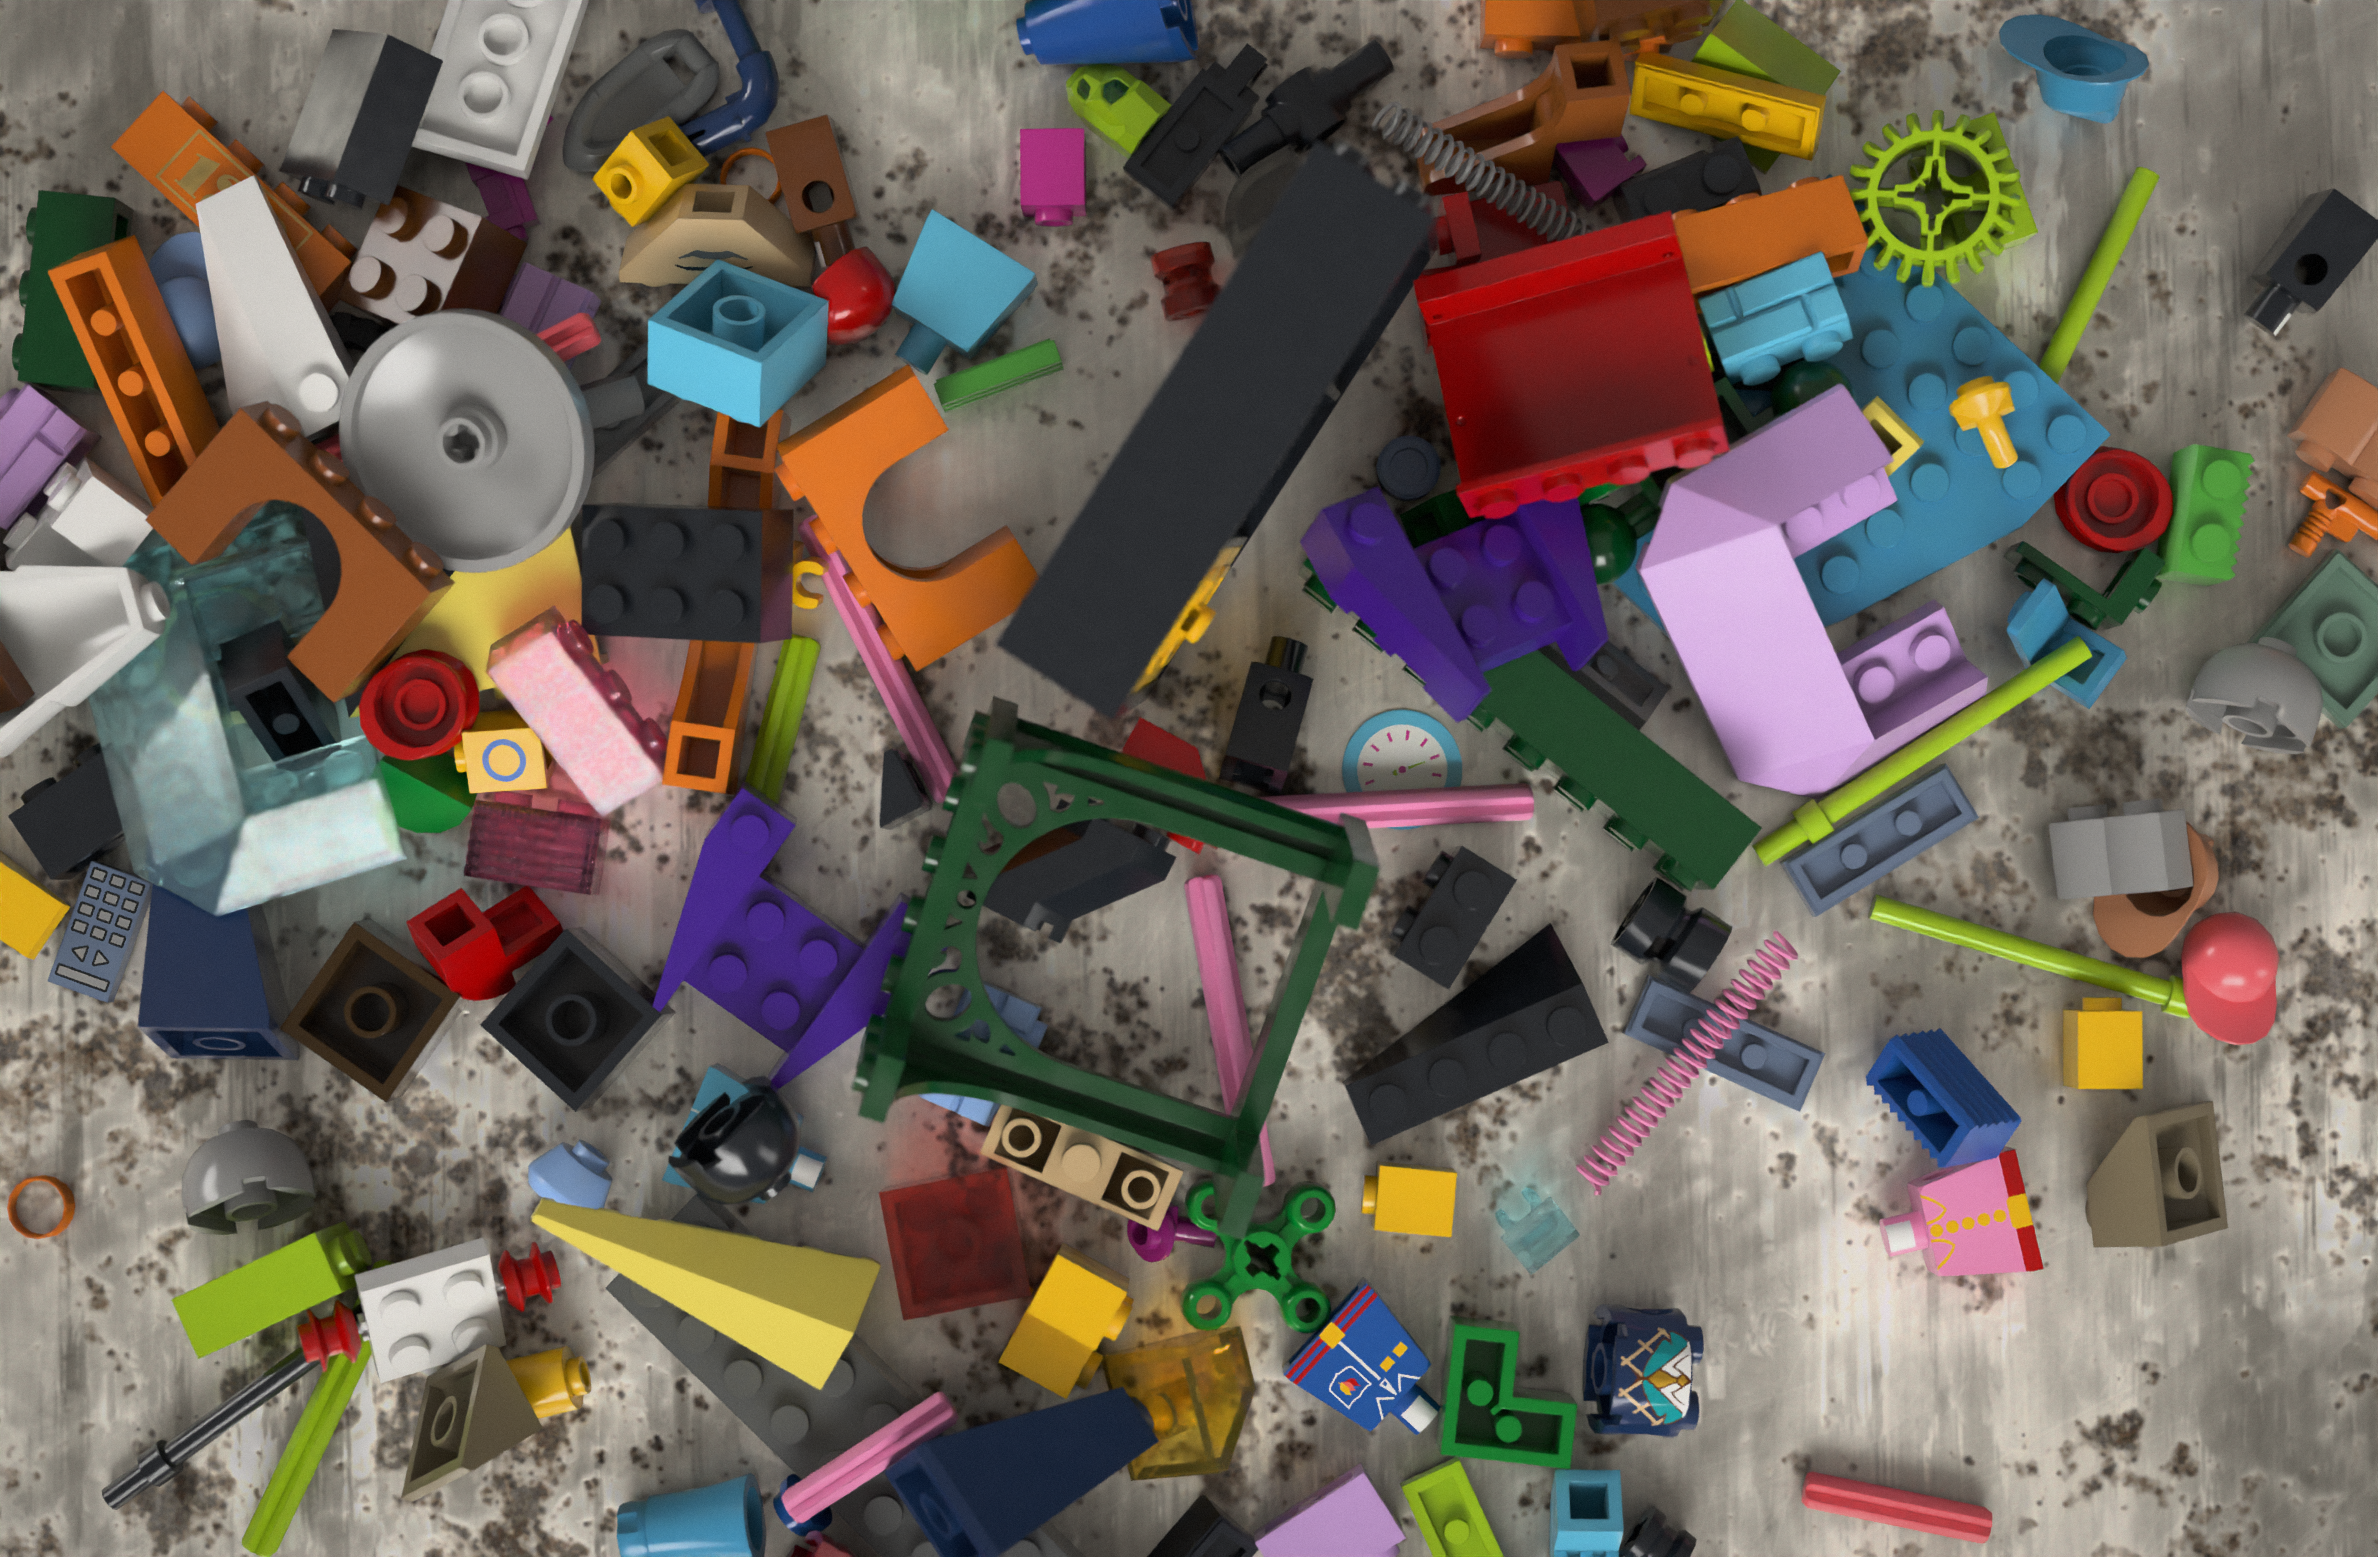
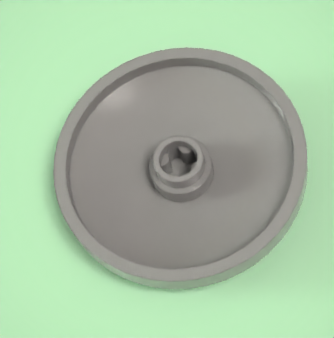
[339,309,595,573]

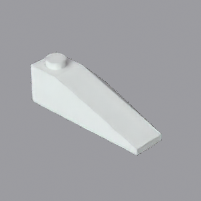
[196,175,355,441]

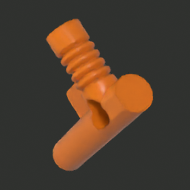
[2288,470,2378,558]

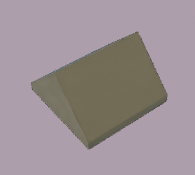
[401,1344,543,1502]

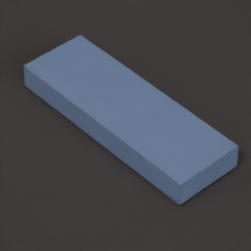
[1779,763,1979,917]
[1622,975,1826,1112]

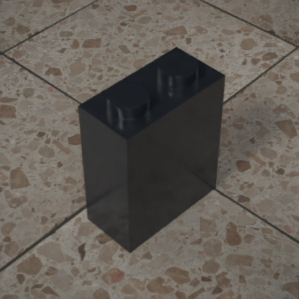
[280,29,443,210]

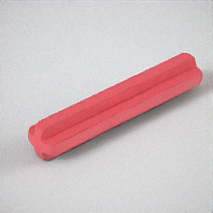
[1801,1472,1992,1544]

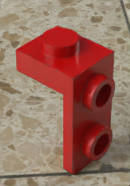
[1436,181,1571,266]

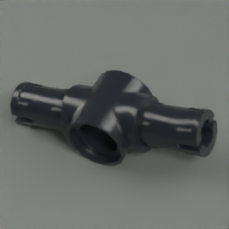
[1219,40,1394,180]

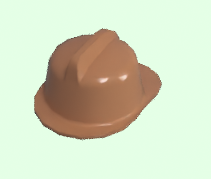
[2093,821,2219,958]

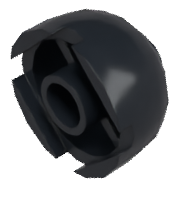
[668,1076,801,1205]

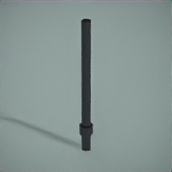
[102,1303,363,1510]

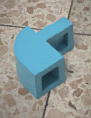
[1549,1470,1624,1557]

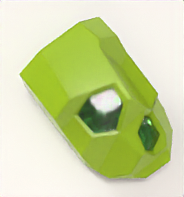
[1066,64,1171,159]

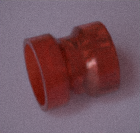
[1150,241,1222,321]

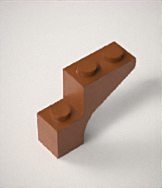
[1414,40,1631,196]

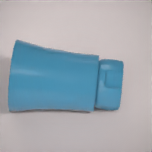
[617,1473,766,1557]

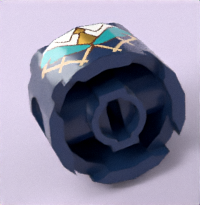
[1582,1304,1704,1438]

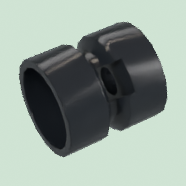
[1610,877,1732,995]

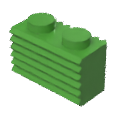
[2156,444,2255,587]

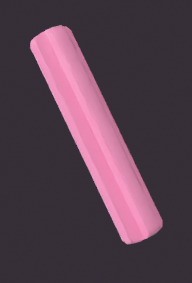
[781,1392,959,1523]

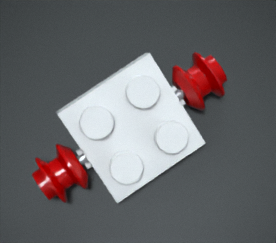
[296,1237,561,1383]

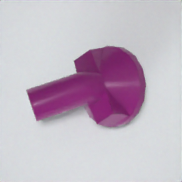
[1127,1202,1217,1263]

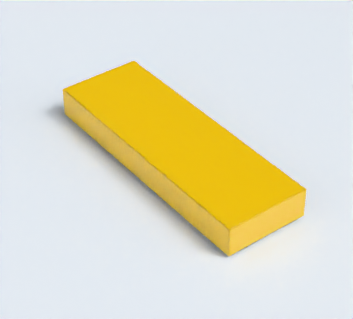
[1629,52,1827,161]

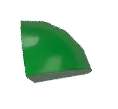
[360,752,477,833]

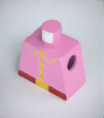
[1879,1146,2044,1276]

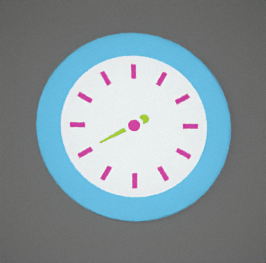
[1342,710,1462,830]

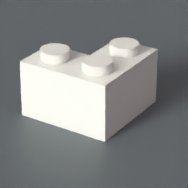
[3,455,153,572]

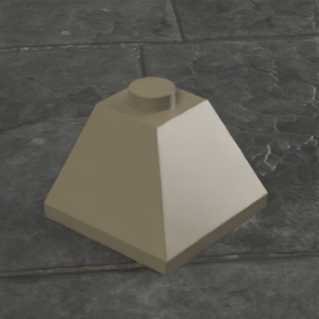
[2085,1101,2228,1248]

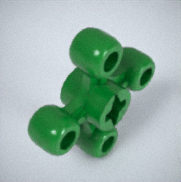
[1179,1178,1336,1334]

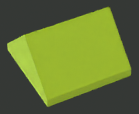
[1690,0,1841,175]

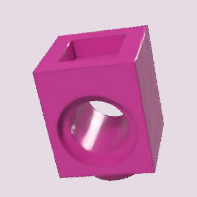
[1020,128,1087,227]

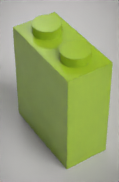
[171,1221,372,1359]

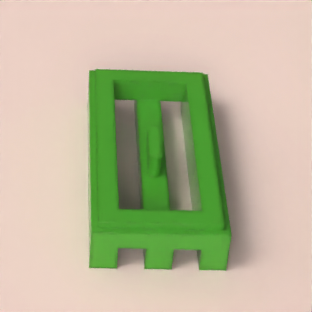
[934,338,1064,413]

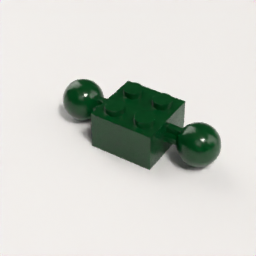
[1580,360,1854,586]

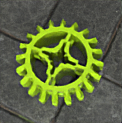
[1849,110,2023,288]

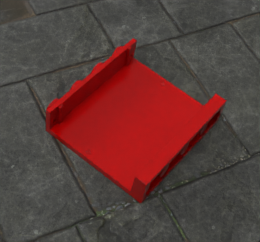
[1413,211,1730,519]

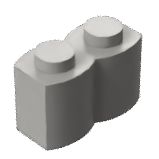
[2049,798,2194,900]

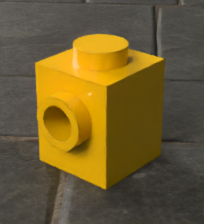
[592,116,710,227]

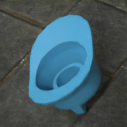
[1999,14,2149,124]

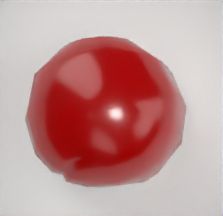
[812,246,897,345]

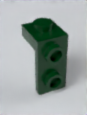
[2004,541,2166,630]

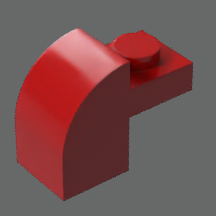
[406,884,563,1001]

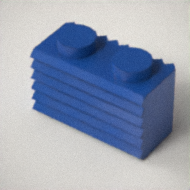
[1866,1028,2022,1168]

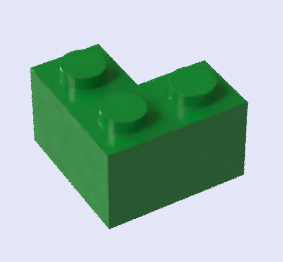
[1435,1315,1577,1469]

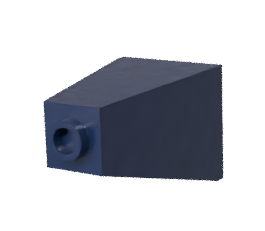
[137,794,299,1060]
[884,1387,1159,1557]

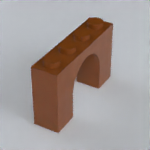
[145,401,455,703]

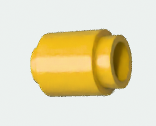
[506,1346,591,1419]

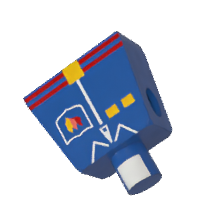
[1282,1277,1441,1435]

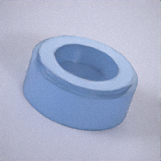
[1376,436,1441,501]

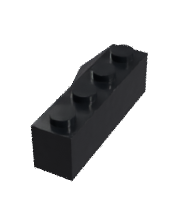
[1342,923,1609,1145]

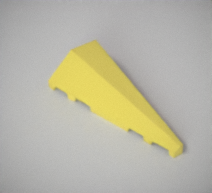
[531,1197,881,1390]

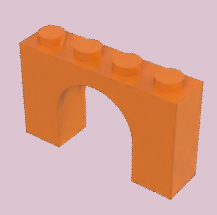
[774,364,1038,672]

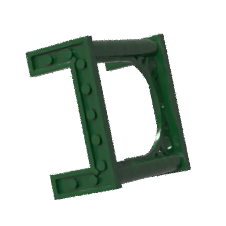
[851,696,1381,1239]

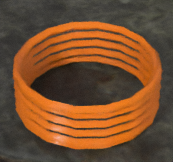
[720,147,782,205]
[7,1175,75,1239]

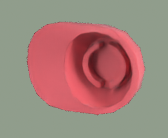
[2181,911,2280,1045]

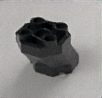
[963,798,1177,943]

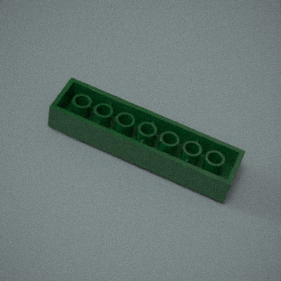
[1299,557,1762,892]

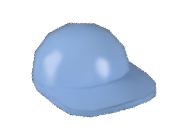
[149,232,221,370]

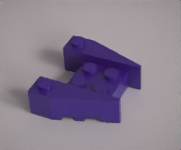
[1300,486,1609,723]
[652,781,949,1089]

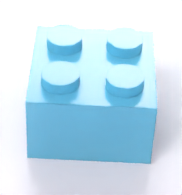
[648,259,829,428]

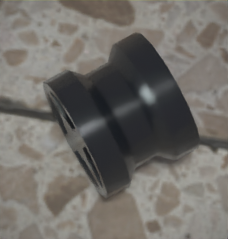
[1619,1506,1697,1557]

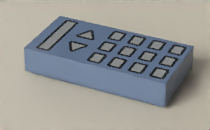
[47,861,153,1003]

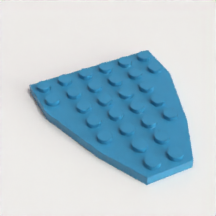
[1611,174,2111,638]

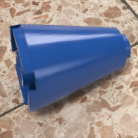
[1016,0,1198,65]

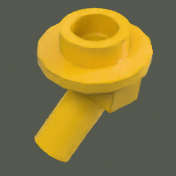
[1948,376,2018,469]

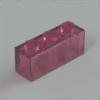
[486,605,668,817]

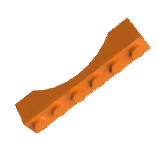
[662,409,791,795]

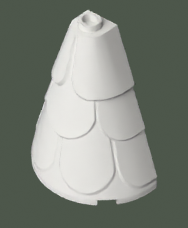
[0,565,171,758]

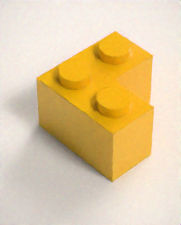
[999,1242,1134,1399]

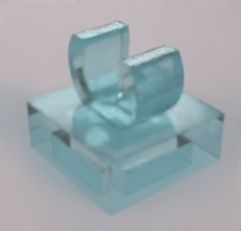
[1495,1187,1580,1275]

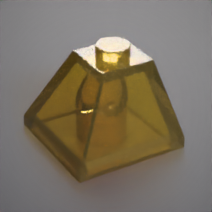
[1101,1326,1256,1481]

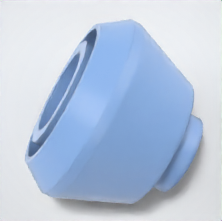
[528,1140,612,1209]

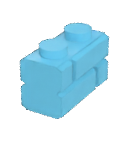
[1698,251,1853,386]

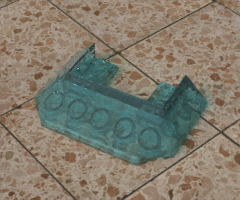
[88,506,407,916]

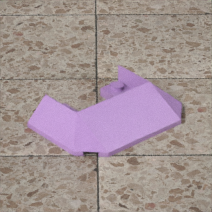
[1635,384,1988,800]

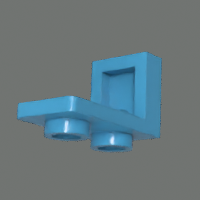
[2006,579,2127,709]

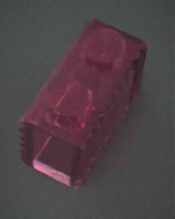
[464,791,611,895]

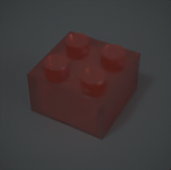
[879,1164,1035,1321]

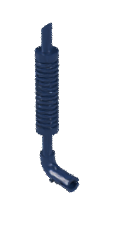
[678,0,780,157]

